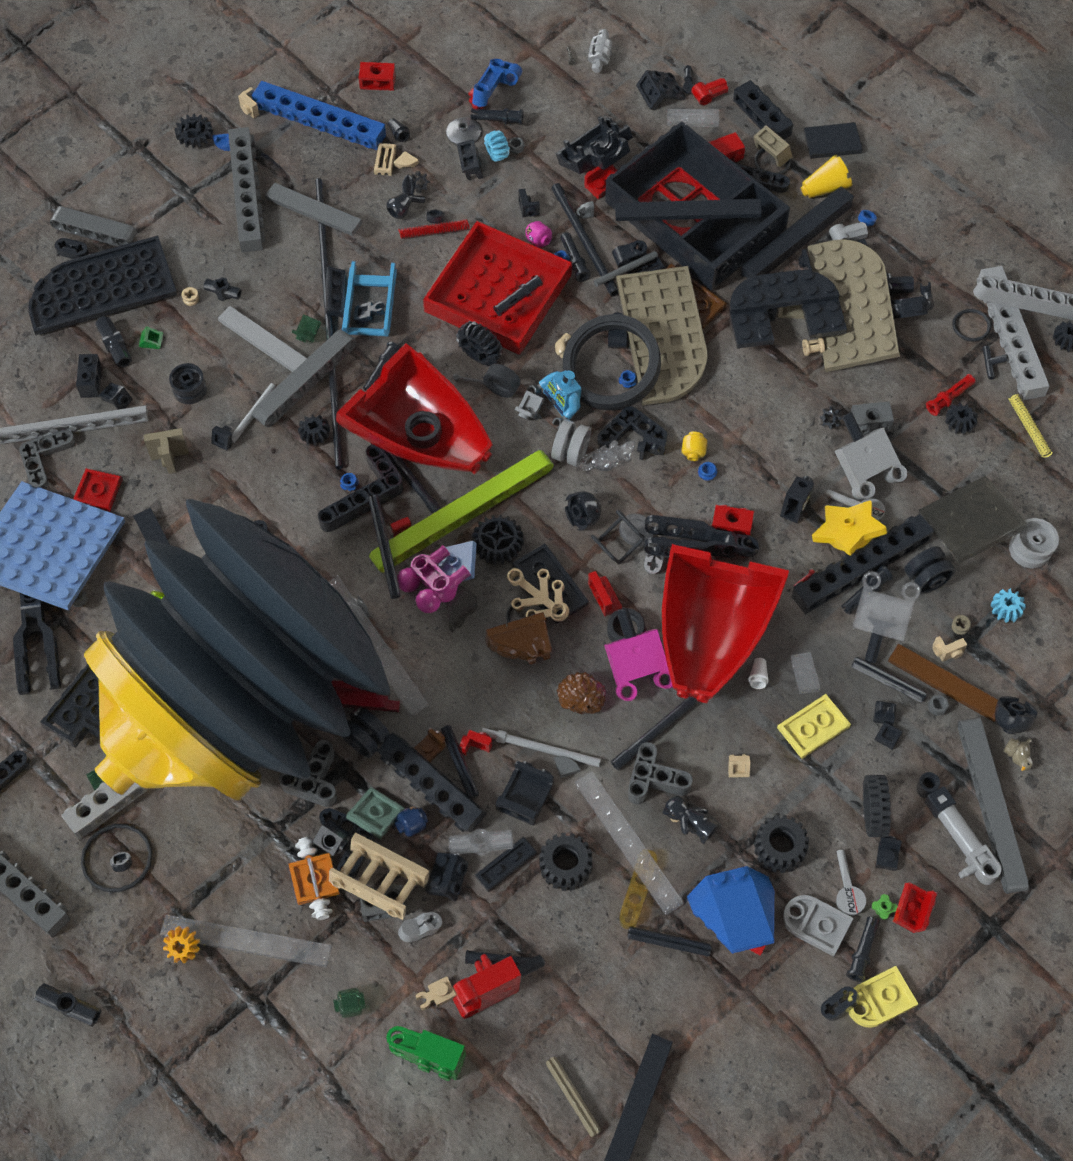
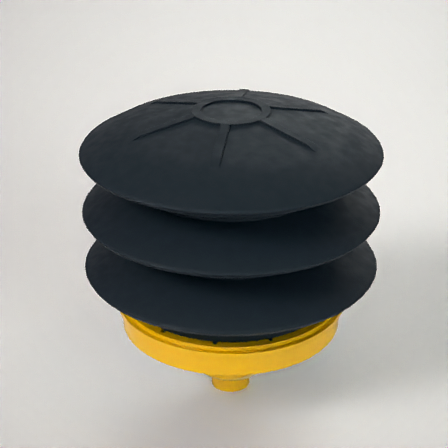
[84,499,390,801]

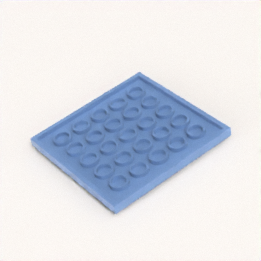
[0,481,125,610]

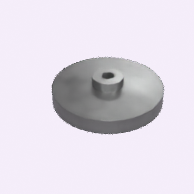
[619,513,653,547]

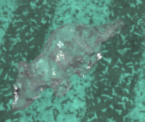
[579,440,635,471]

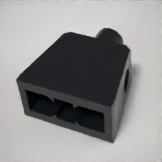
[780,476,814,524]

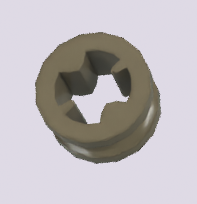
[951,615,971,635]

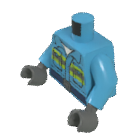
[527,370,581,429]

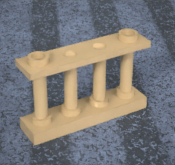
[329,833,429,920]

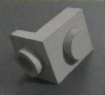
[515,391,544,420]

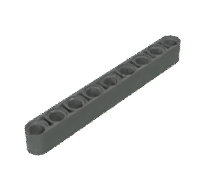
[958,717,1028,894]

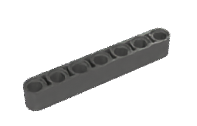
[252,329,356,427]

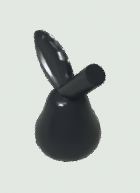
[386,174,425,219]

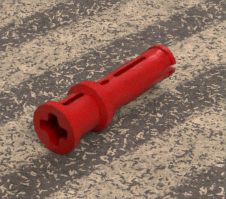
[926,374,975,416]

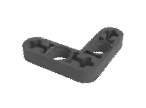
[20,430,75,489]

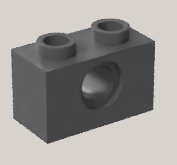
[850,401,894,435]

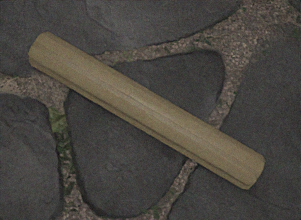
[546,1057,601,1137]

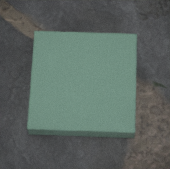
[346,787,405,840]

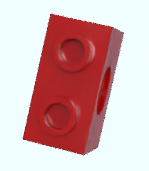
[358,62,396,91]
[712,505,754,535]

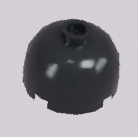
[565,491,601,531]
[994,696,1038,734]

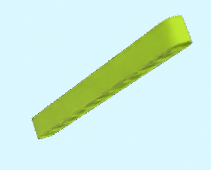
[369,450,554,573]

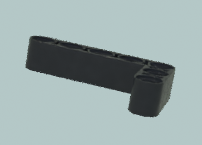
[318,444,403,532]

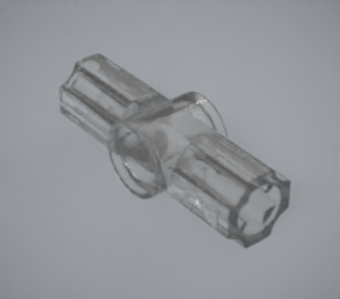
[449,829,514,856]

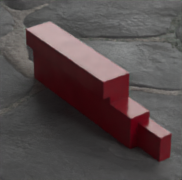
[331,680,400,712]

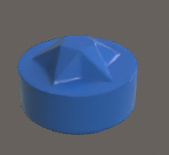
[858,210,877,226]

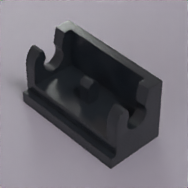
[457,139,483,180]

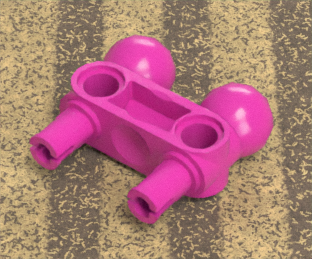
[397,545,471,613]

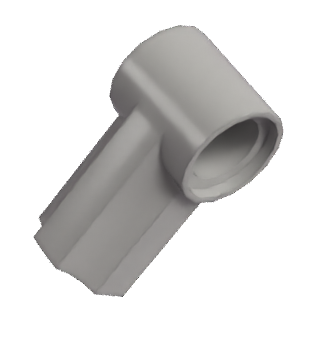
[829,222,868,241]

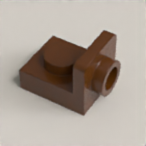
[414,728,446,762]

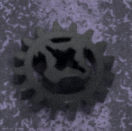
[174,113,213,149]

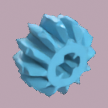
[484,130,510,161]
[991,588,1026,623]

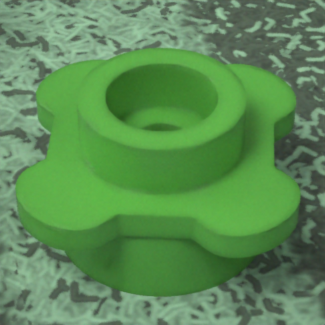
[872,894,897,920]

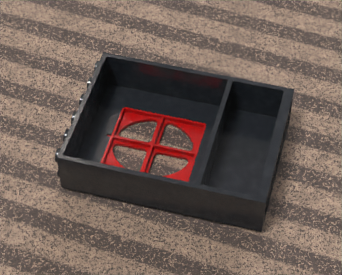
[605,121,790,290]

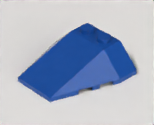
[687,866,775,954]

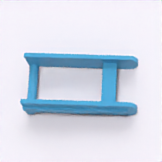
[342,261,397,336]

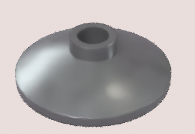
[446,117,481,145]

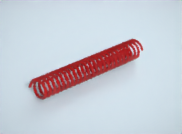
[398,219,470,239]

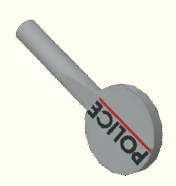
[825,489,885,521]
[836,850,866,916]

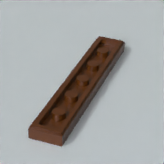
[888,644,998,722]

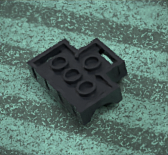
[556,116,633,174]
[40,663,100,748]

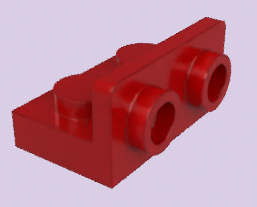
[584,164,618,200]
[588,571,622,616]

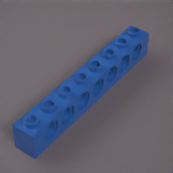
[252,81,386,150]

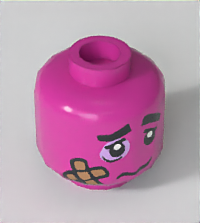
[526,221,552,248]

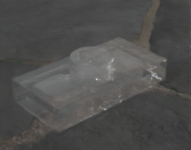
[790,652,820,694]

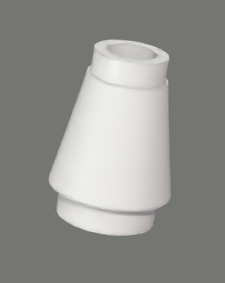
[748,658,768,689]

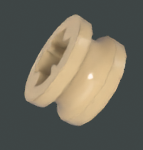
[182,287,199,306]

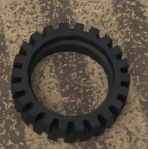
[863,775,891,837]

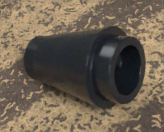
[388,118,410,142]

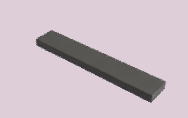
[265,183,362,236]

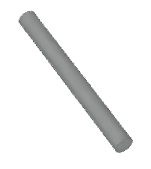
[232,383,276,444]

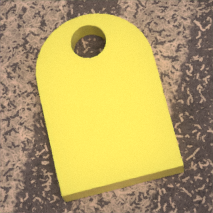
[847,966,918,1028]

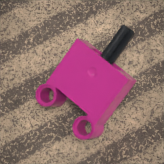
[604,608,672,701]

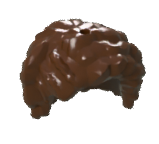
[556,672,606,715]

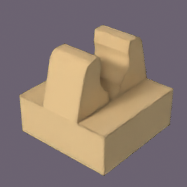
[728,754,750,777]

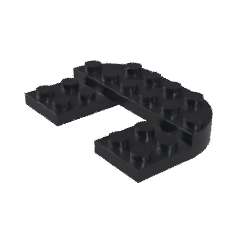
[729,270,847,349]

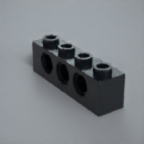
[733,80,793,140]

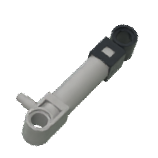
[916,772,1001,885]

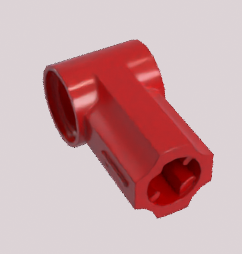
[691,78,728,106]

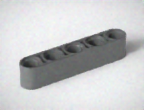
[50,206,137,246]

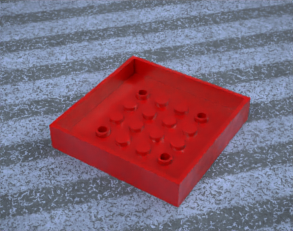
[423,221,572,355]

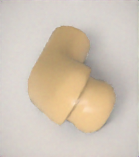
[555,333,571,358]

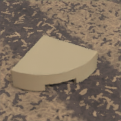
[394,152,419,169]

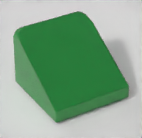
[139,326,163,349]

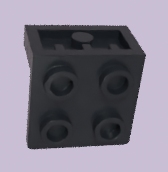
[636,70,686,110]

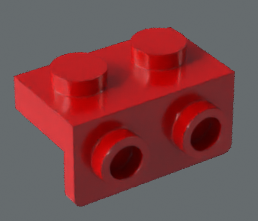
[893,882,937,933]

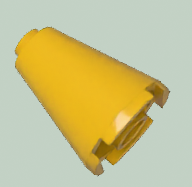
[801,155,852,198]

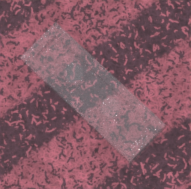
[667,109,719,127]

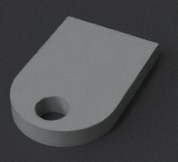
[783,895,853,957]

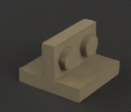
[144,428,189,474]

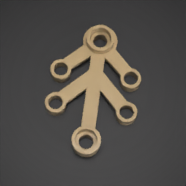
[507,568,569,622]

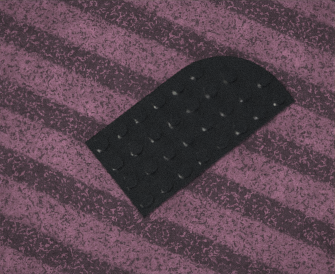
[28,235,177,336]

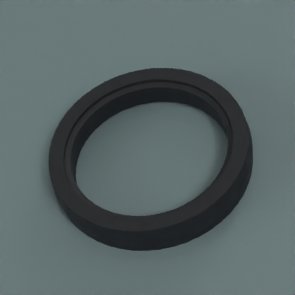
[563,314,661,410]

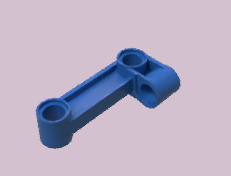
[472,59,522,107]

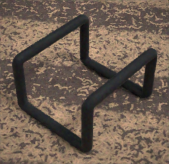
[591,510,646,564]

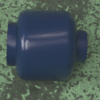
[395,806,428,837]

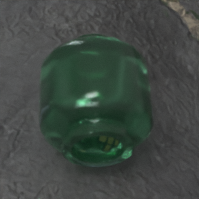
[333,987,366,1018]

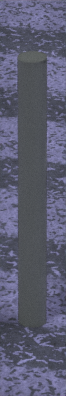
[594,251,658,287]

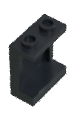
[496,761,554,826]

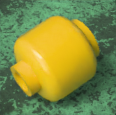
[681,432,708,461]

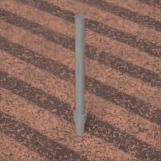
[482,728,601,767]

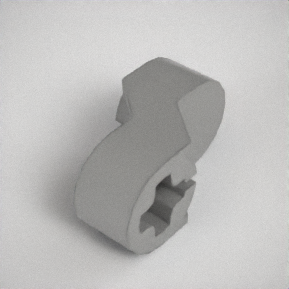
[644,543,664,574]
[398,912,442,942]

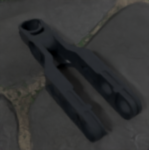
[644,515,760,558]
[13,593,61,695]

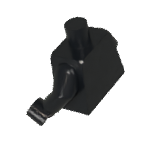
[891,282,934,319]

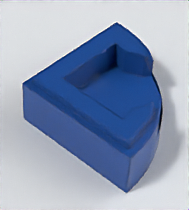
[212,134,230,151]

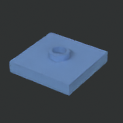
[439,541,477,581]

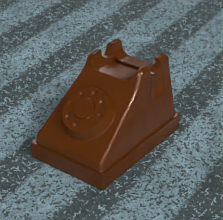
[485,612,552,665]

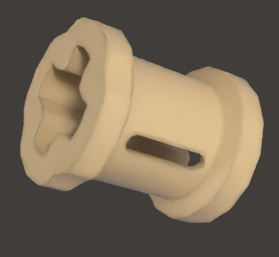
[802,337,825,356]

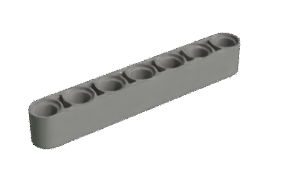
[973,276,1073,320]

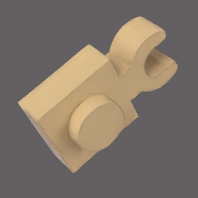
[416,976,456,1010]

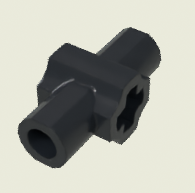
[203,277,242,301]

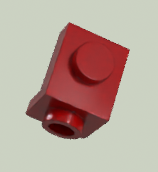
[460,730,493,756]

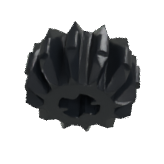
[1053,320,1073,352]
[945,402,978,435]
[298,413,330,446]

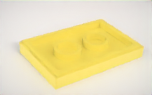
[777,694,851,759]

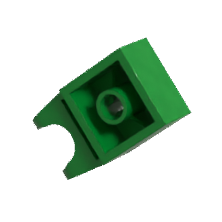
[386,1026,466,1081]

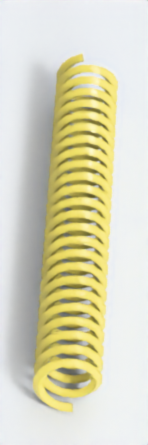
[1008,394,1053,458]

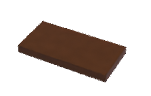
[666,263,727,329]

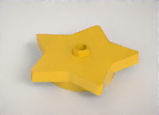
[812,500,887,555]

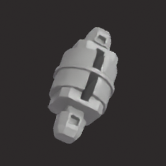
[588,29,612,73]

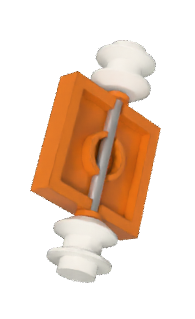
[289,837,339,920]

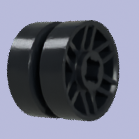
[169,363,207,404]

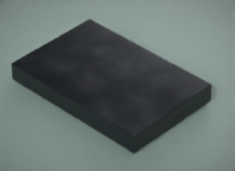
[804,122,862,159]

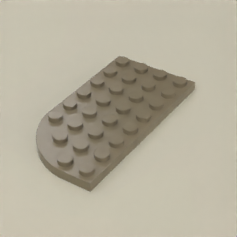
[808,239,900,372]
[616,266,707,406]

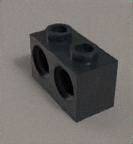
[76,354,102,398]

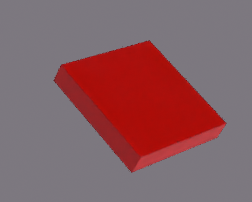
[73,468,123,512]

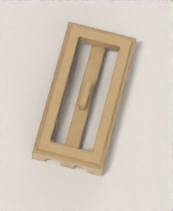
[374,143,397,176]

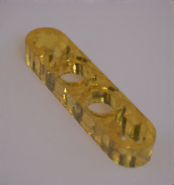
[619,850,657,929]

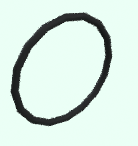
[81,824,153,892]

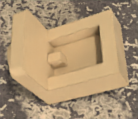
[238,87,259,119]
[933,636,967,662]

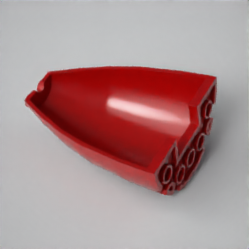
[336,343,493,475]
[662,544,789,703]

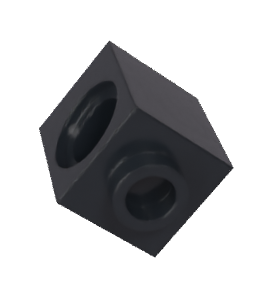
[313,820,350,856]

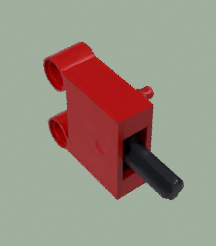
[453,954,545,1019]

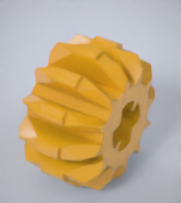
[163,926,200,963]

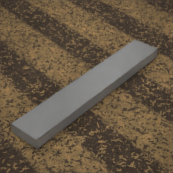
[218,306,307,372]

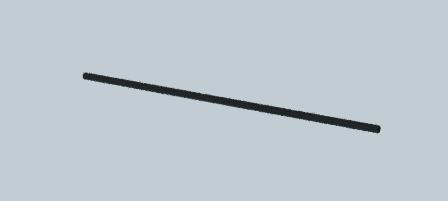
[315,178,343,469]

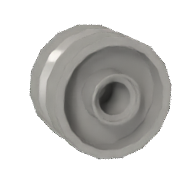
[551,419,591,467]
[1009,518,1059,569]

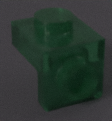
[291,314,322,343]

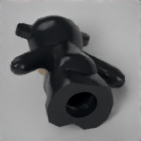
[662,796,719,845]

